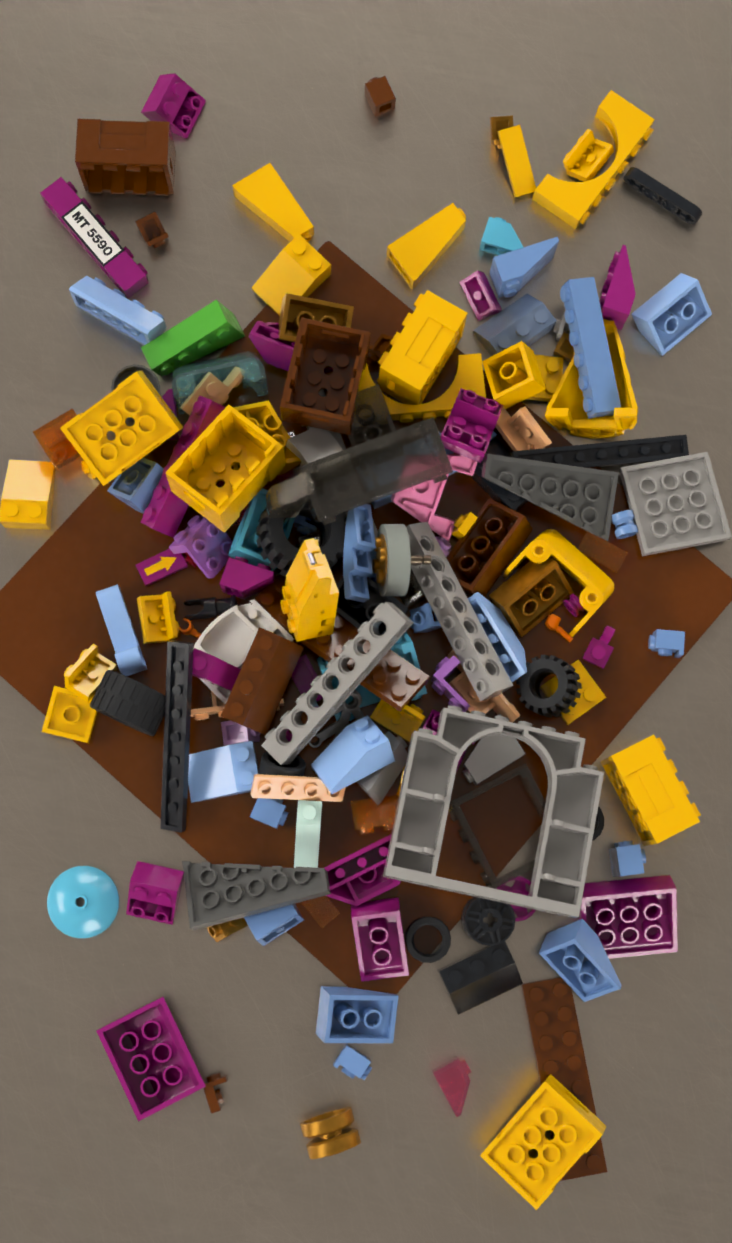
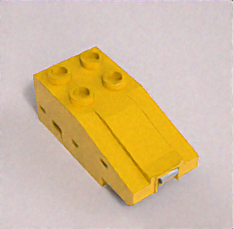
[281,538,339,642]

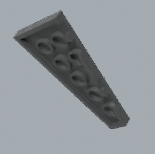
[481,454,619,541]
[182,861,331,931]

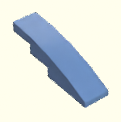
[343,500,376,603]

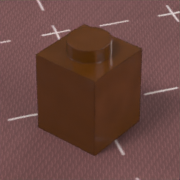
[365,76,396,117]

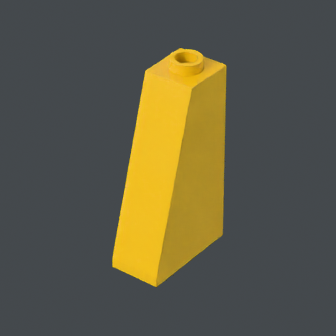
[232,163,314,242]
[387,203,466,289]

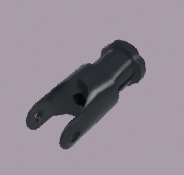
[184,595,237,620]

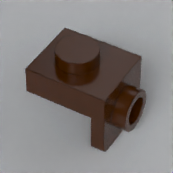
[135,211,169,248]
[367,334,393,363]

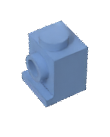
[409,603,442,633]
[648,629,685,658]
[333,1043,372,1080]

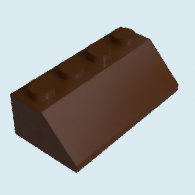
[446,498,533,597]
[221,627,304,735]

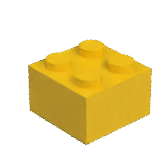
[482,341,546,409]

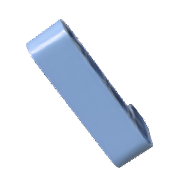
[96,584,147,676]

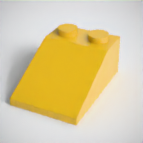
[252,234,331,316]
[0,460,56,530]

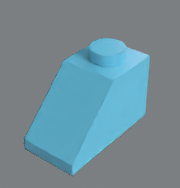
[479,217,523,255]

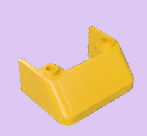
[503,529,614,637]

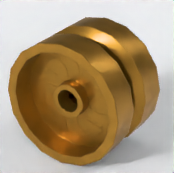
[300,1107,361,1159]

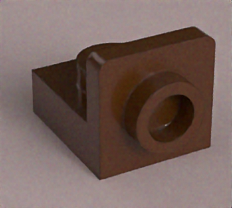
[203,1072,228,1114]

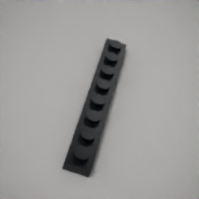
[511,435,689,468]
[160,640,194,833]

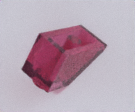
[432,1056,471,1117]

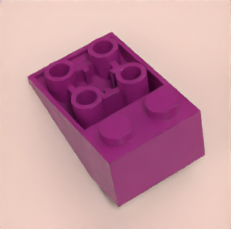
[599,245,636,330]

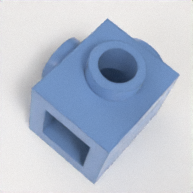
[250,798,289,829]

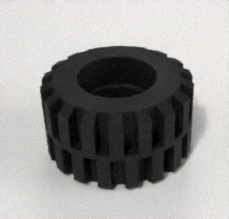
[516,655,582,718]

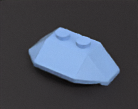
[468,592,527,682]

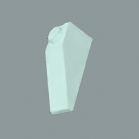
[294,800,322,868]

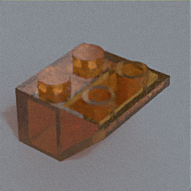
[33,408,81,471]
[351,795,399,835]

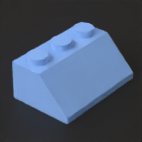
[631,273,712,356]

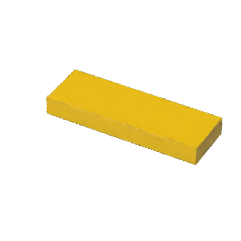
[497,125,536,197]

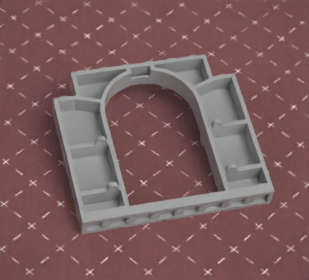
[383,706,604,918]

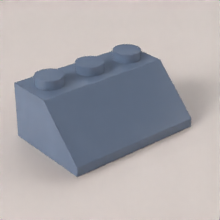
[473,294,557,356]

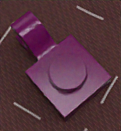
[582,625,616,669]

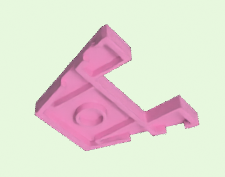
[391,454,478,541]

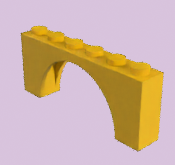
[532,90,655,229]
[353,353,486,426]

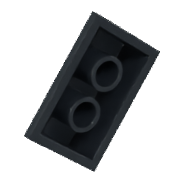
[469,438,528,512]
[336,577,408,635]
[437,941,523,1015]

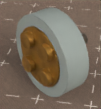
[372,524,431,596]

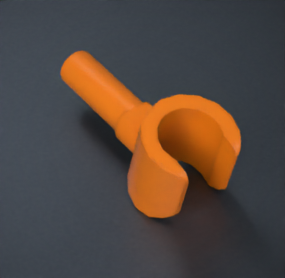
[545,614,573,643]
[179,618,201,638]

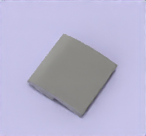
[286,428,349,482]

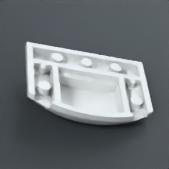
[194,599,294,704]

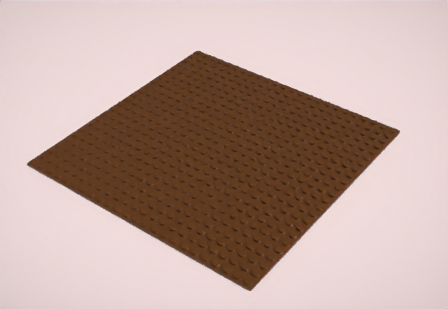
[0,241,732,994]

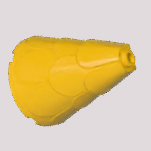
[545,319,638,439]

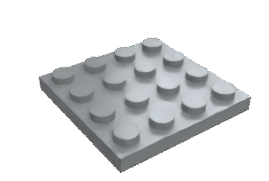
[619,452,732,556]

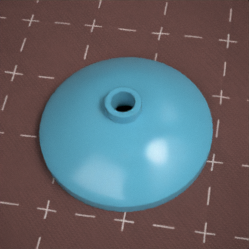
[47,866,119,938]

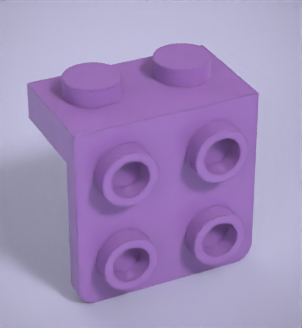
[169,515,233,578]
[431,655,470,712]

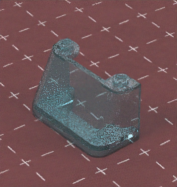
[171,351,269,414]

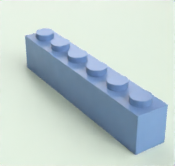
[560,277,621,419]

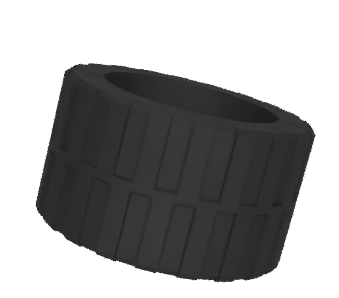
[90,670,165,736]

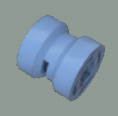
[611,510,638,539]

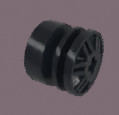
[461,897,516,946]

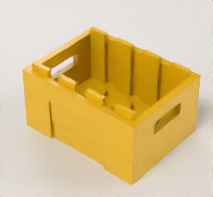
[377,290,468,405]
[60,370,183,486]
[165,405,286,533]
[600,734,701,846]
[480,1074,606,1210]

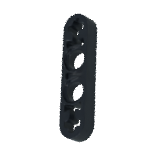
[624,167,702,225]

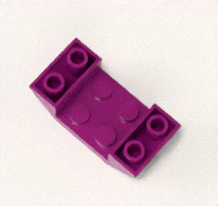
[437,388,503,463]

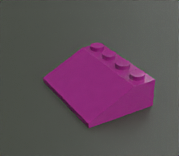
[578,875,678,959]
[96,997,206,1122]

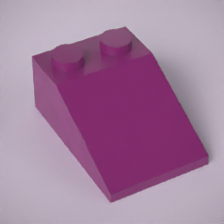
[351,897,409,982]

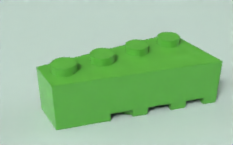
[141,299,245,377]

